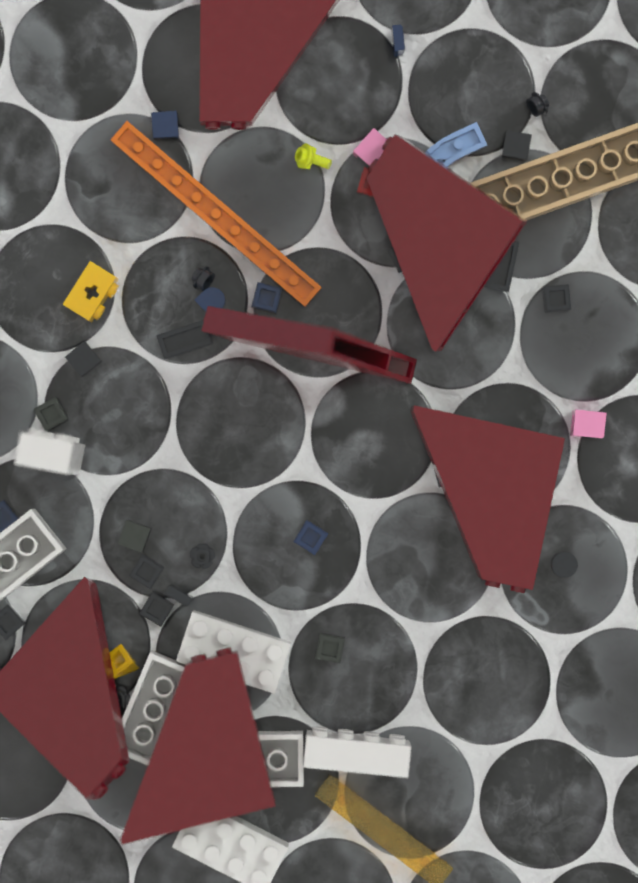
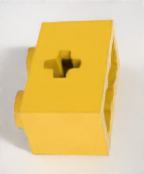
[63,261,119,323]

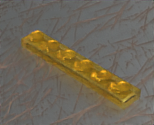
[315,774,454,883]

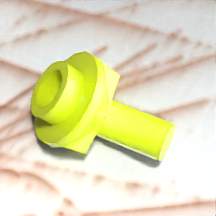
[295,143,332,169]

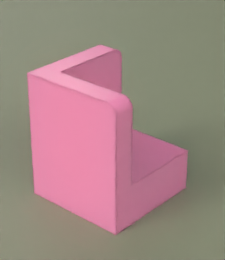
[353,128,387,166]
[570,410,606,438]

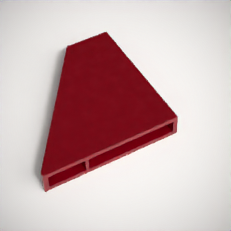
[200,0,340,130]
[367,134,527,352]
[202,306,417,384]
[410,405,565,593]
[0,577,130,800]
[120,647,276,845]

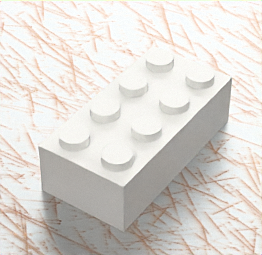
[15,429,85,475]
[0,509,67,601]
[176,610,291,694]
[122,650,186,765]
[303,726,411,778]
[258,731,304,787]
[172,816,289,883]

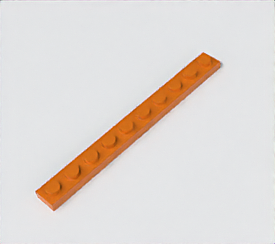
[111,121,322,307]

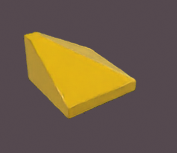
[109,644,139,679]

